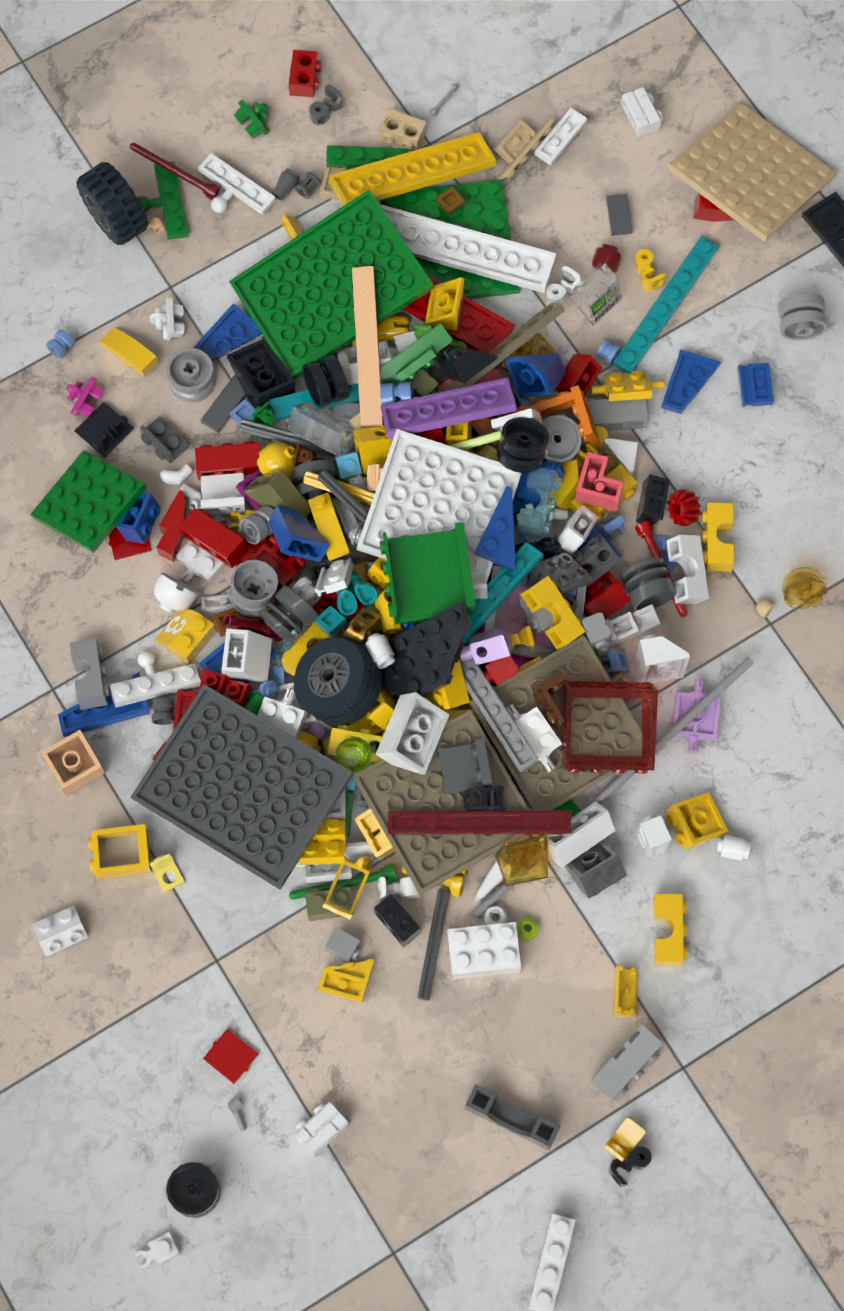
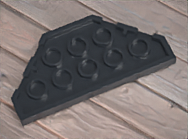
[381,603,471,698]

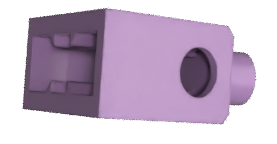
[460,625,512,665]

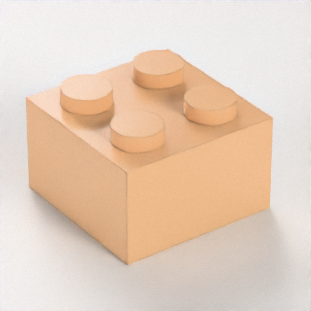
[41,730,105,796]

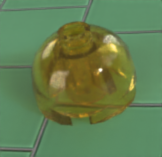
[782,567,827,609]

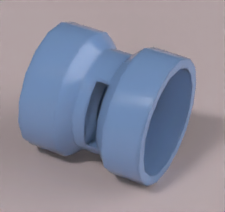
[46,329,75,359]

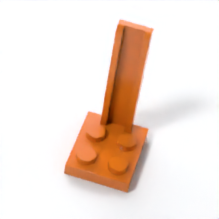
[494,385,601,447]

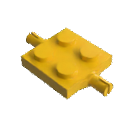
[591,371,664,402]

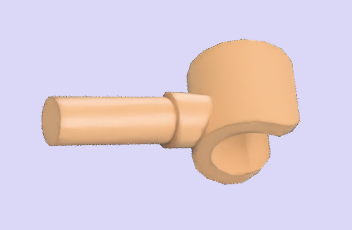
[147,217,165,233]

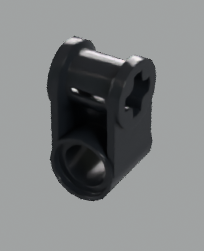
[461,786,506,811]

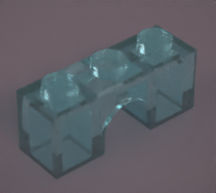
[517,468,561,538]

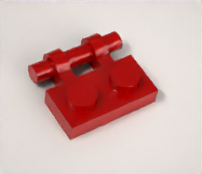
[250,534,307,587]

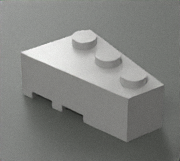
[592,1024,663,1101]

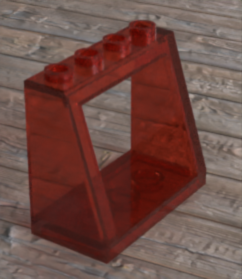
[561,681,658,774]

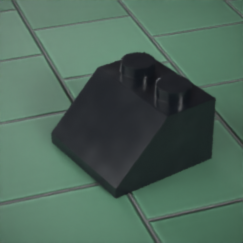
[434,345,498,384]

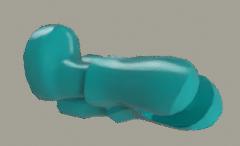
[336,568,377,615]

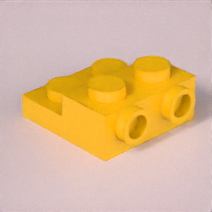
[666,792,729,851]
[299,819,347,865]

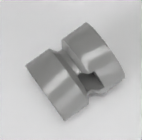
[239,506,274,544]

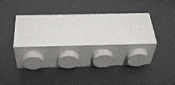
[527,1214,575,1311]

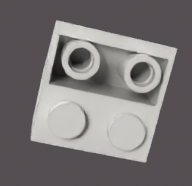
[222,628,272,682]

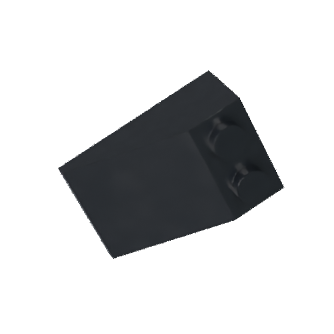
[227,339,296,409]

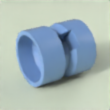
[380,381,414,405]

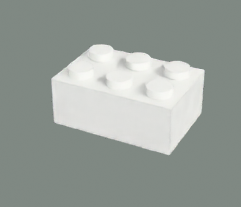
[447,922,521,980]

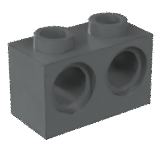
[571,534,621,588]

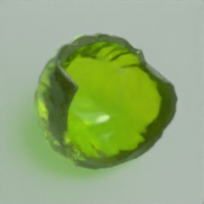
[335,736,372,774]

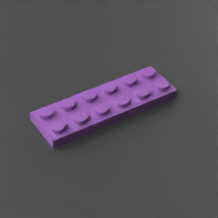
[380,377,517,439]

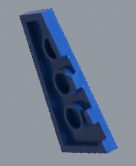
[58,672,150,737]

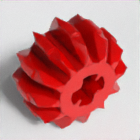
[667,489,702,526]

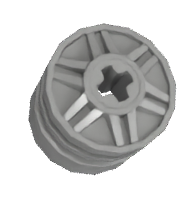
[230,560,278,617]

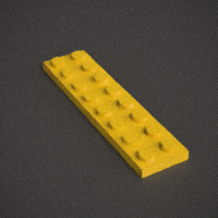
[329,132,497,206]

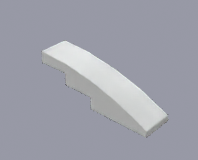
[580,604,662,646]

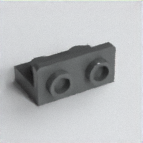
[140,416,189,464]

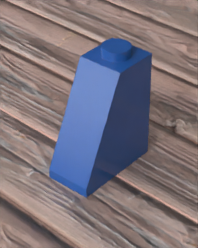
[268,505,330,562]

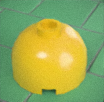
[257,442,296,481]

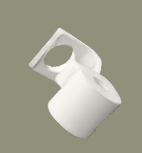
[546,266,580,305]
[378,877,421,902]

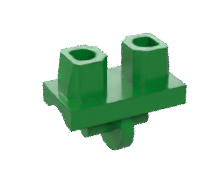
[234,99,270,139]

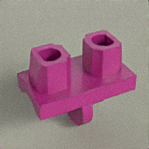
[66,376,104,417]

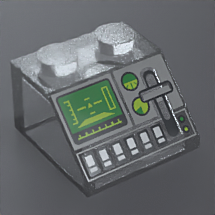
[567,263,623,326]

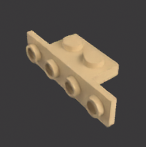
[494,117,555,180]

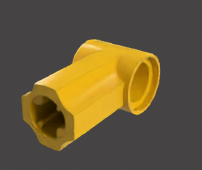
[375,589,403,635]

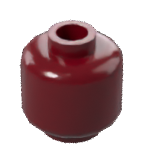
[592,244,621,277]

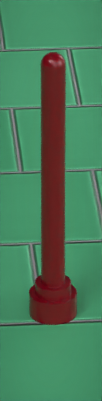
[130,142,220,200]

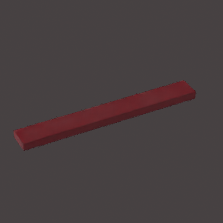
[388,811,571,835]

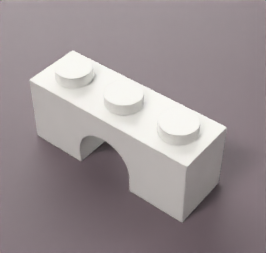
[666,535,709,604]

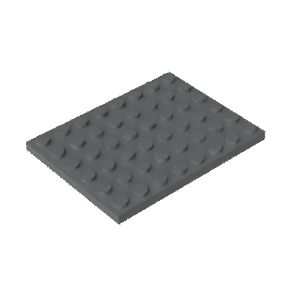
[130,684,354,890]

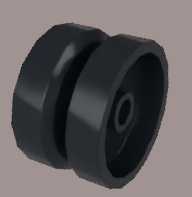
[302,354,349,409]
[497,417,549,473]
[166,1162,221,1218]

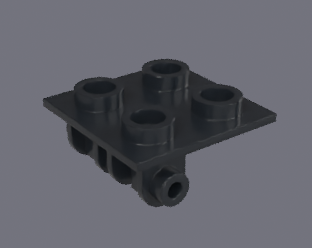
[74,402,134,458]

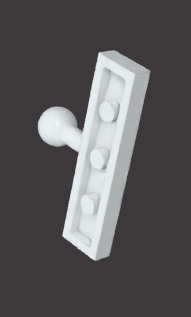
[198,153,276,215]
[109,651,201,707]

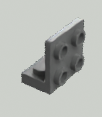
[438,738,492,795]

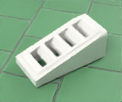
[474,856,512,902]

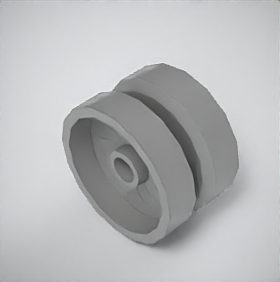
[778,293,828,340]
[166,348,216,403]
[541,415,581,462]

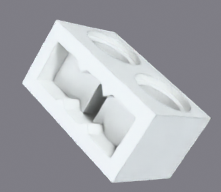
[636,815,672,859]

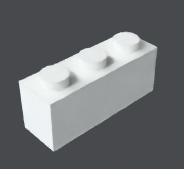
[542,801,616,867]

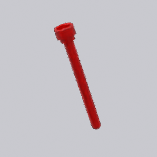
[635,520,688,617]

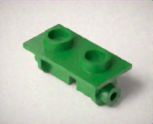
[250,402,275,440]

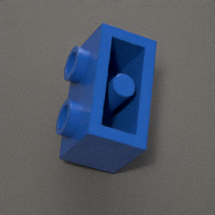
[116,492,161,544]

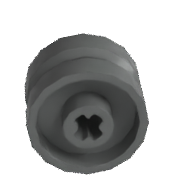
[291,460,339,504]

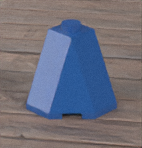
[504,353,566,398]

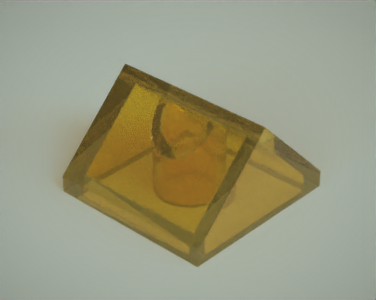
[495,835,548,886]

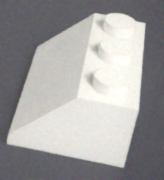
[635,635,690,686]
[376,692,449,775]

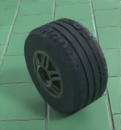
[294,636,382,726]

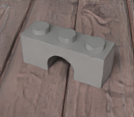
[70,638,110,710]

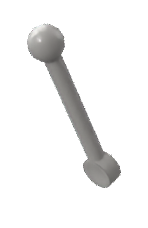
[429,83,459,116]

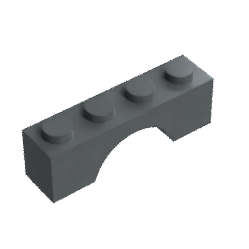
[465,1084,561,1150]

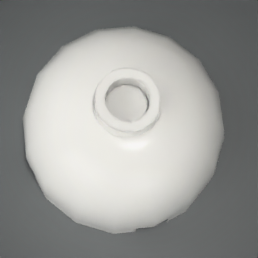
[154,572,199,613]

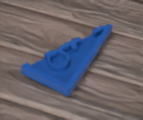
[474,486,516,572]

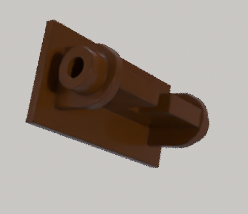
[293,443,324,466]

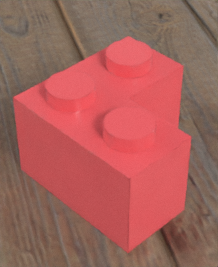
[575,452,624,511]

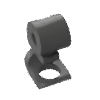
[309,84,343,125]

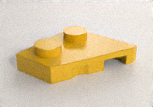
[317,959,374,1004]

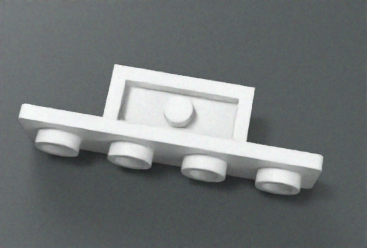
[295,842,373,883]

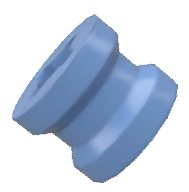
[596,338,622,365]

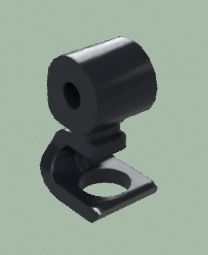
[608,1146,652,1187]

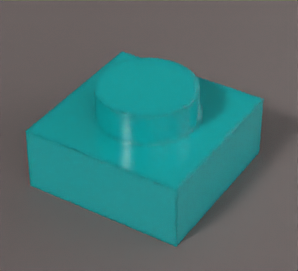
[314,606,347,637]

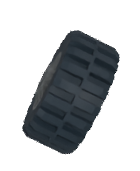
[76,162,149,245]

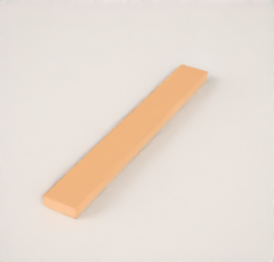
[352,266,383,428]

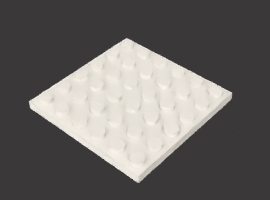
[356,429,521,584]

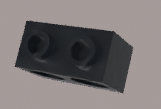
[374,894,421,948]

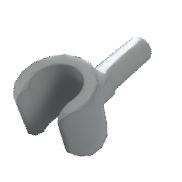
[228,1097,246,1131]

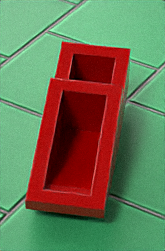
[156,490,187,562]

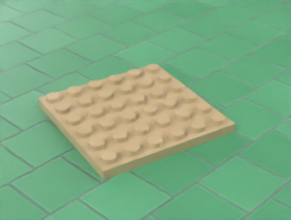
[667,102,837,242]

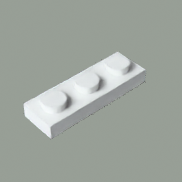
[535,108,587,165]

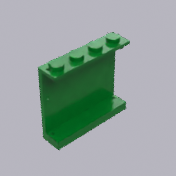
[380,522,476,624]

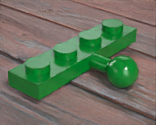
[326,145,409,169]
[138,161,188,240]

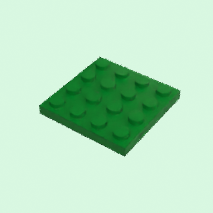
[30,450,147,553]

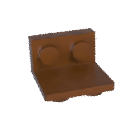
[533,671,567,728]

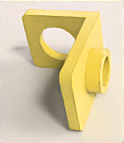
[150,853,184,892]

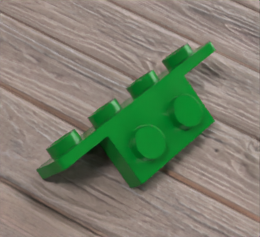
[380,324,453,384]

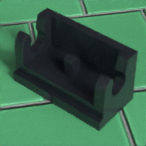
[636,474,670,525]

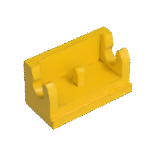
[613,966,638,1017]

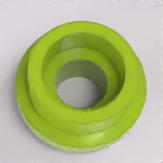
[516,917,539,941]

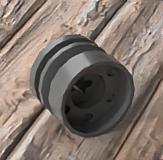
[620,557,677,611]
[259,585,319,644]

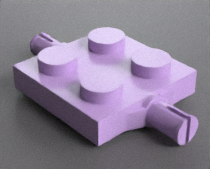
[673,679,721,754]

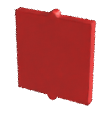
[108,525,151,560]
[203,1029,259,1084]

